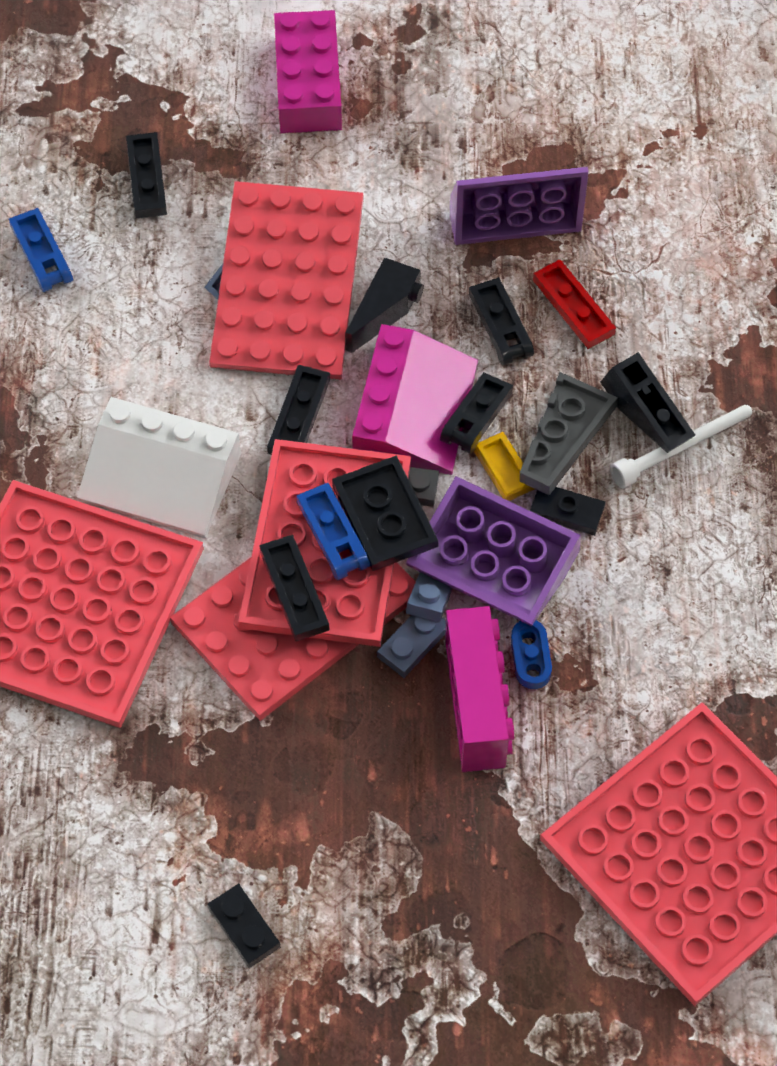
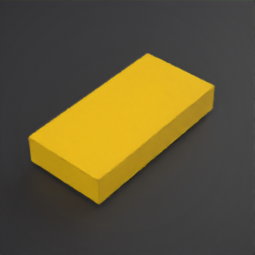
[474,432,535,501]

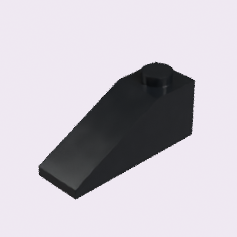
[345,257,424,353]
[600,352,695,453]

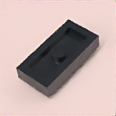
[207,883,281,969]

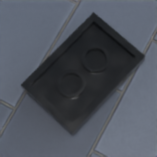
[332,456,438,571]

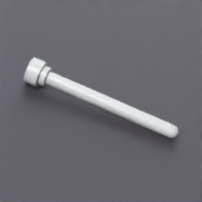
[610,405,752,489]

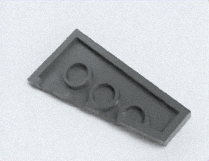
[520,372,618,495]

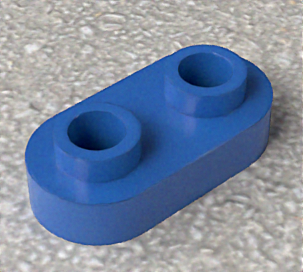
[511,621,552,689]

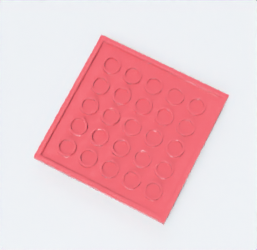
[0,480,204,728]
[540,702,777,1006]

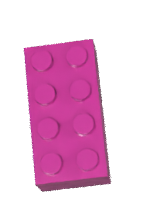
[274,10,342,133]
[445,606,514,772]

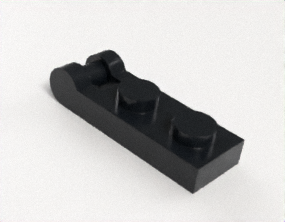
[469,277,534,366]
[440,372,513,454]

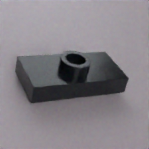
[530,487,606,536]

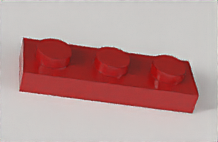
[533,259,616,349]

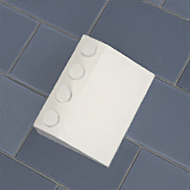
[77,397,241,538]

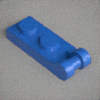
[9,208,73,293]
[296,483,370,580]

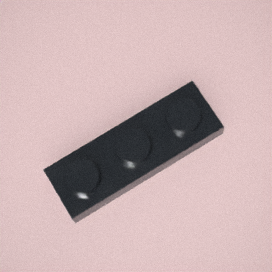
[126,132,167,219]
[267,365,330,455]
[259,534,330,642]

